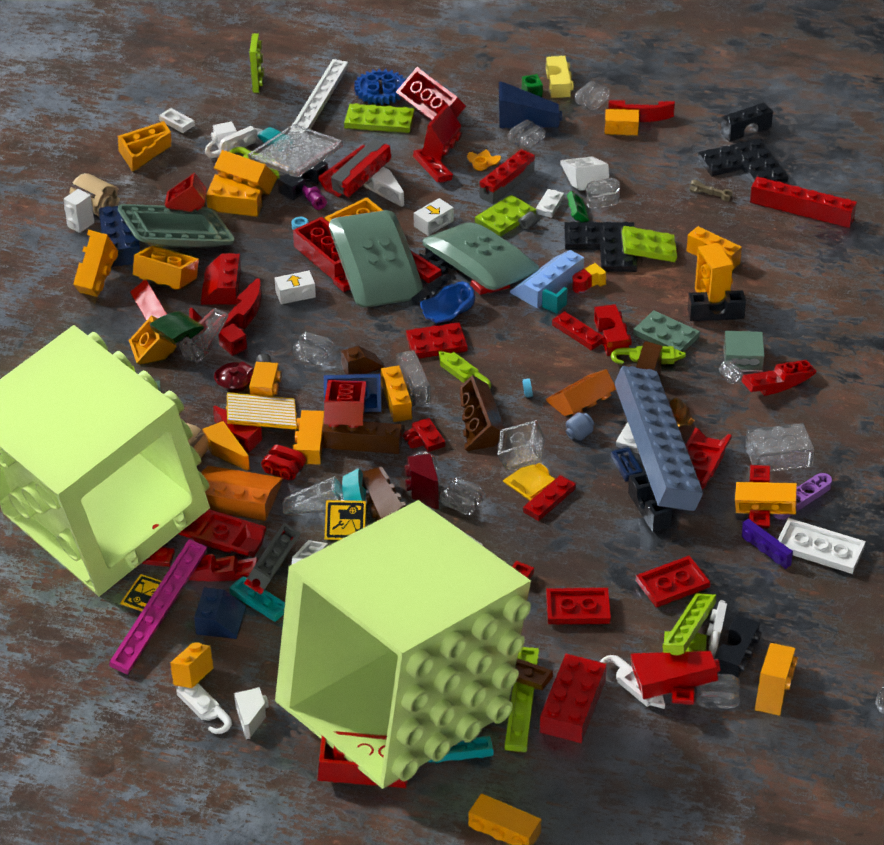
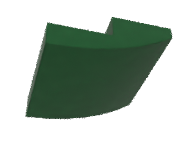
[150,311,204,344]

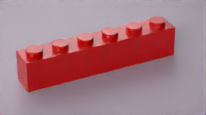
[750,177,857,228]

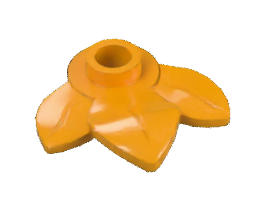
[467,149,501,171]

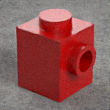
[218,324,247,356]

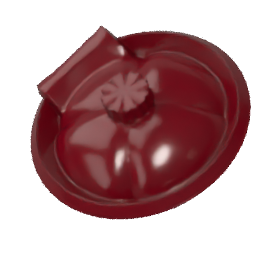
[214,361,254,393]

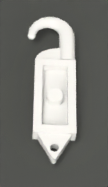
[205,126,263,158]
[706,600,727,658]
[600,655,665,709]
[176,683,232,734]

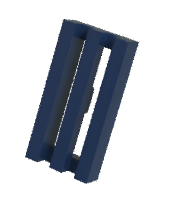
[611,447,643,482]

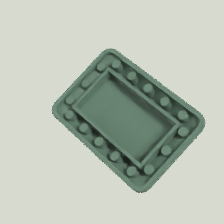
[118,204,235,249]
[329,210,423,308]
[423,222,539,290]

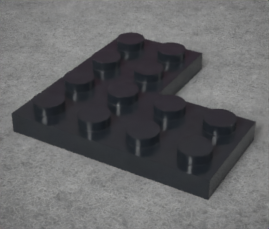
[698,138,789,183]
[564,222,637,272]

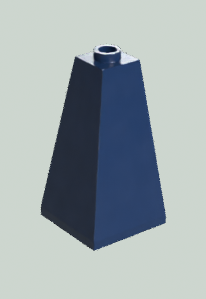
[499,82,562,128]

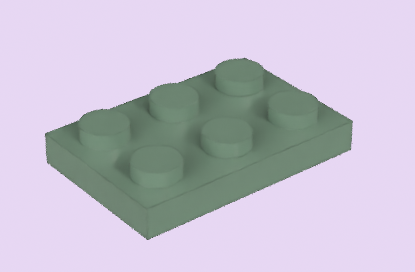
[633,310,700,352]

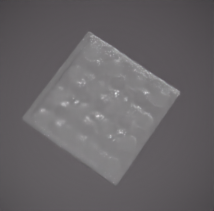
[248,124,344,177]

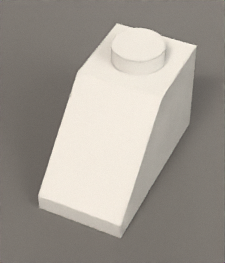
[234,687,269,739]

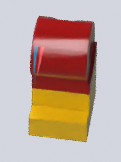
[572,263,606,293]

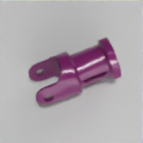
[302,185,327,210]

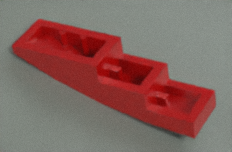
[189,554,258,582]

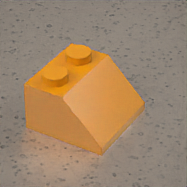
[129,315,177,365]

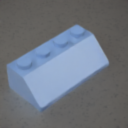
[510,250,584,308]

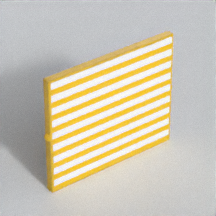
[226,393,297,429]

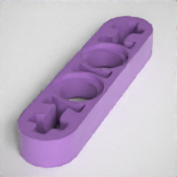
[772,473,832,520]

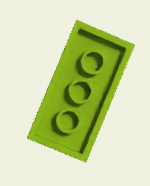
[344,104,415,133]

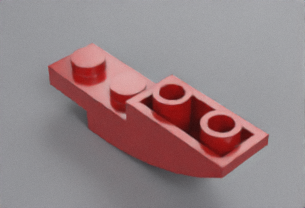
[221,278,261,329]
[741,360,816,396]

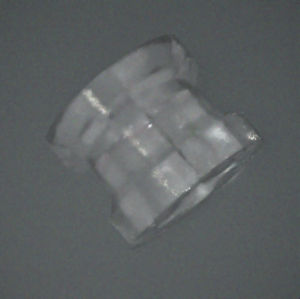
[719,360,743,383]

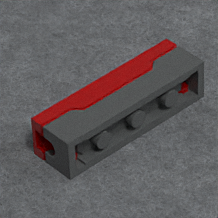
[331,139,392,197]
[480,149,535,204]
[244,523,301,594]

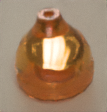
[669,398,694,427]

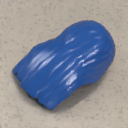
[420,281,475,323]

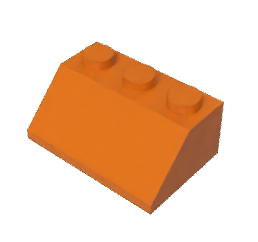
[546,369,616,416]

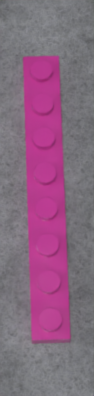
[109,539,207,675]

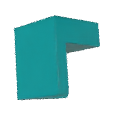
[542,287,568,314]

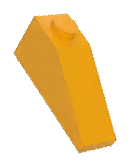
[202,421,250,471]

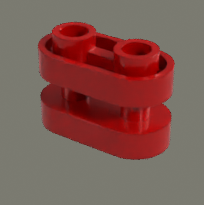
[261,445,306,480]

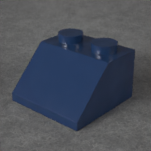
[194,587,246,639]

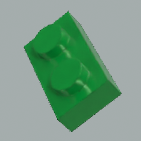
[567,191,589,222]

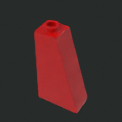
[630,651,720,700]

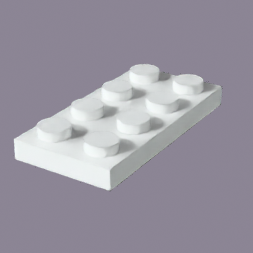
[778,518,866,574]

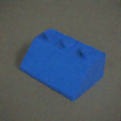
[324,374,381,412]

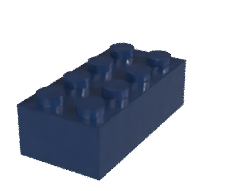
[99,206,140,267]

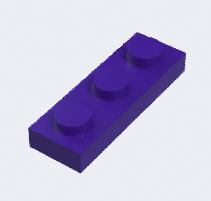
[741,519,793,569]

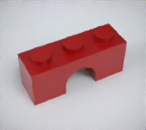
[594,304,632,356]

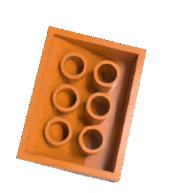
[201,466,283,521]

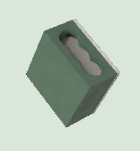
[724,331,764,372]

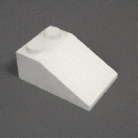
[560,156,610,190]

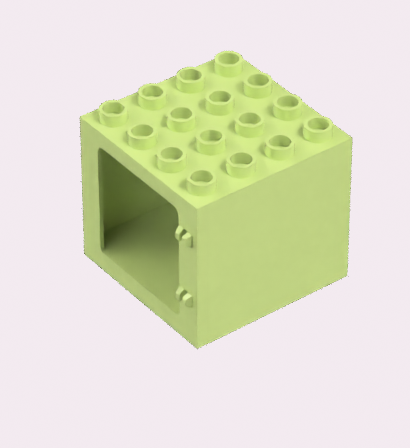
[0,325,210,597]
[275,500,531,789]

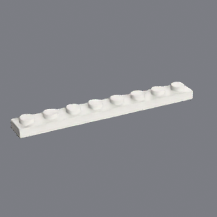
[288,59,348,140]

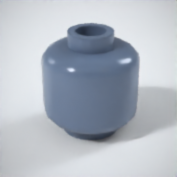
[565,412,594,441]

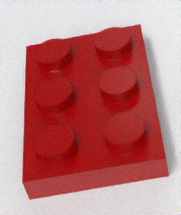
[406,322,467,359]
[636,555,710,608]
[546,588,611,625]

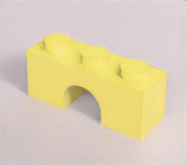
[546,56,574,98]

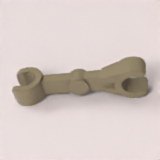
[690,179,733,202]

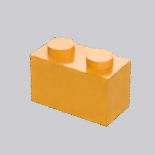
[605,109,639,135]
[249,361,282,397]
[170,642,214,688]

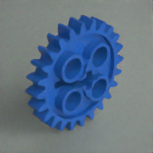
[354,69,406,105]

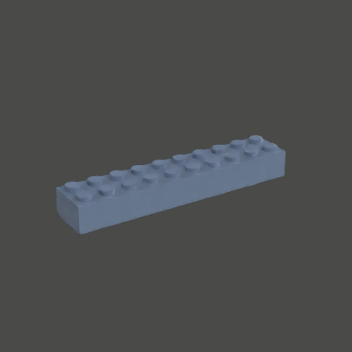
[614,366,703,511]

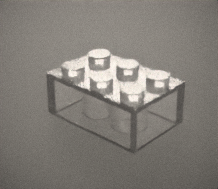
[745,423,814,471]

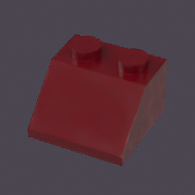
[404,453,439,509]

